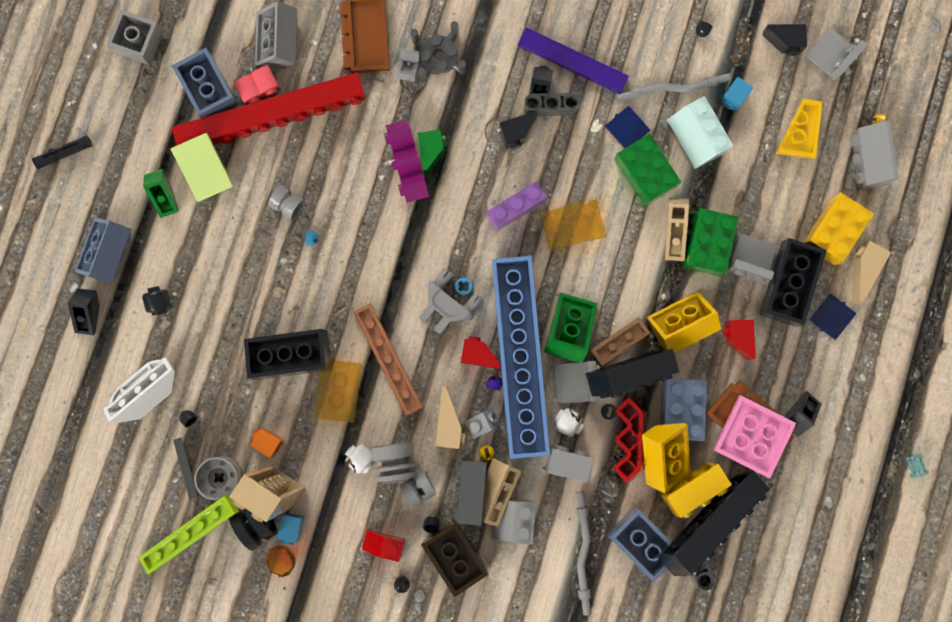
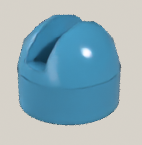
[305,230,319,246]

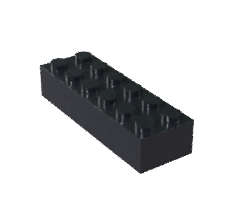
[657,470,770,576]

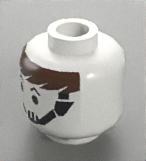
[553,408,584,438]
[345,444,375,474]

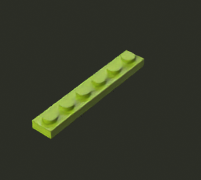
[138,494,239,575]

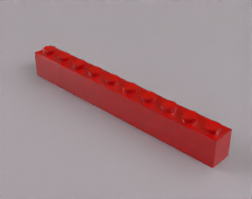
[172,72,366,147]

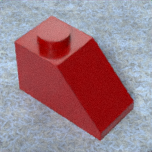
[722,319,756,360]
[461,336,501,369]
[362,530,405,562]

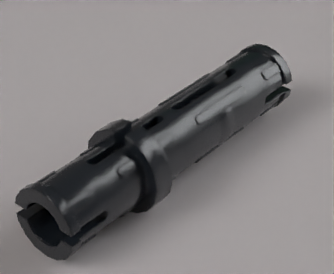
[32,135,93,170]

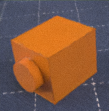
[250,428,284,458]

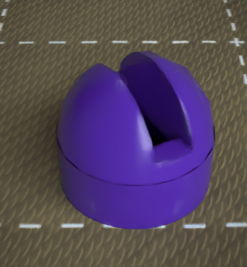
[485,375,502,391]

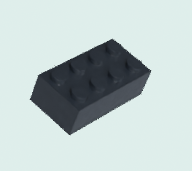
[759,238,827,327]
[244,329,332,380]
[585,349,679,399]

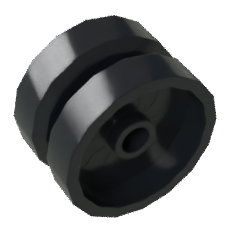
[229,508,278,551]

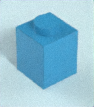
[720,77,754,112]
[276,512,305,545]

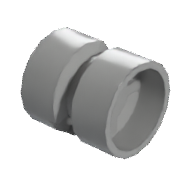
[268,185,305,221]
[400,471,436,508]

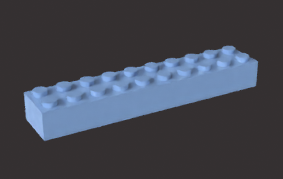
[492,256,550,459]

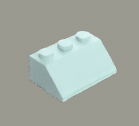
[666,96,733,170]

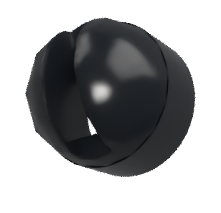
[696,21,713,37]
[601,404,617,420]
[179,410,197,428]
[423,515,440,533]
[394,576,410,593]

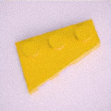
[775,99,823,159]

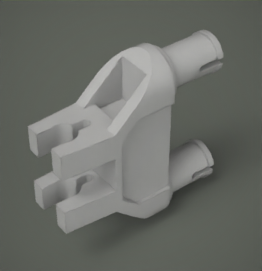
[419,268,484,335]

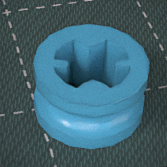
[455,278,473,295]

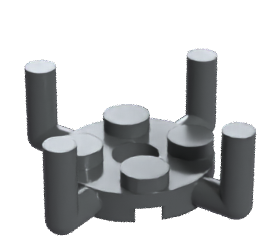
[410,21,466,82]

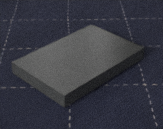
[173,438,198,499]

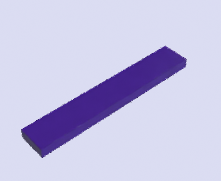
[518,27,629,94]

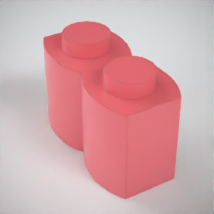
[234,65,281,105]

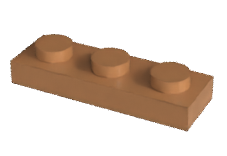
[590,317,650,366]

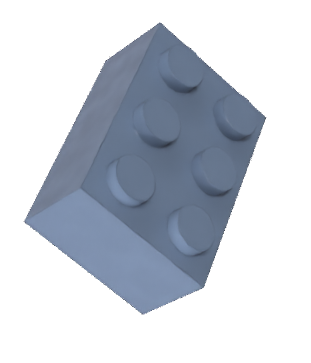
[172,48,239,118]
[660,379,707,441]
[607,506,671,582]

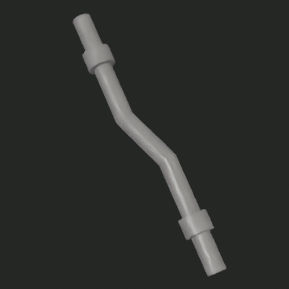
[616,73,731,102]
[576,491,591,615]

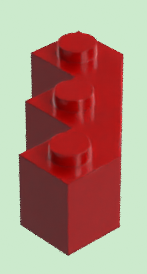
[613,397,647,483]

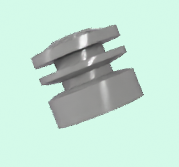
[371,442,417,484]
[194,456,243,501]

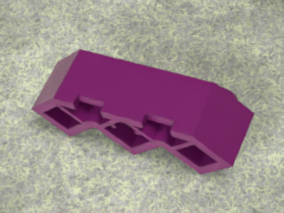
[384,119,429,203]

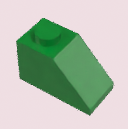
[417,129,447,175]
[143,169,179,218]

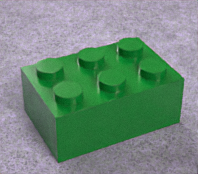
[614,134,681,207]
[683,208,738,277]

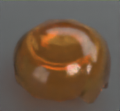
[266,545,296,578]

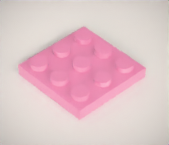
[713,395,796,478]

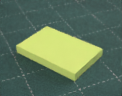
[170,133,234,202]

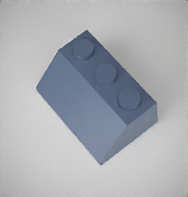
[74,218,131,284]

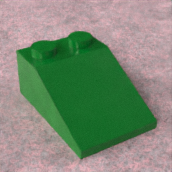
[544,293,597,363]

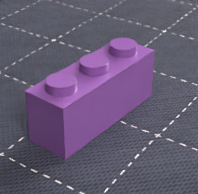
[487,181,547,232]

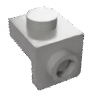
[396,48,420,82]
[465,408,500,439]

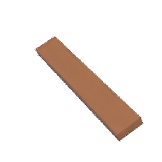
[353,303,424,417]

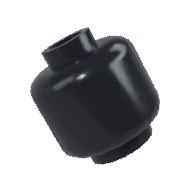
[142,286,171,316]

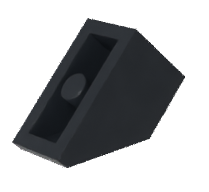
[762,24,807,56]
[529,66,553,94]
[499,111,537,150]
[67,288,100,335]
[785,391,822,437]

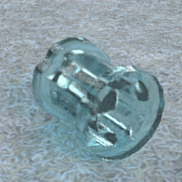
[904,453,929,478]

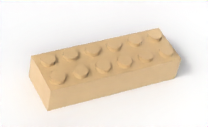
[229,466,305,522]

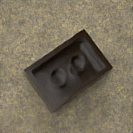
[421,520,489,597]

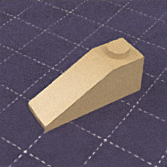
[665,198,689,261]
[852,241,891,305]
[436,386,465,449]
[482,458,521,527]

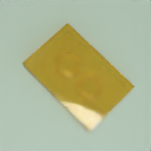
[540,199,606,251]
[314,360,362,422]

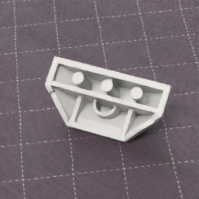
[103,357,175,424]

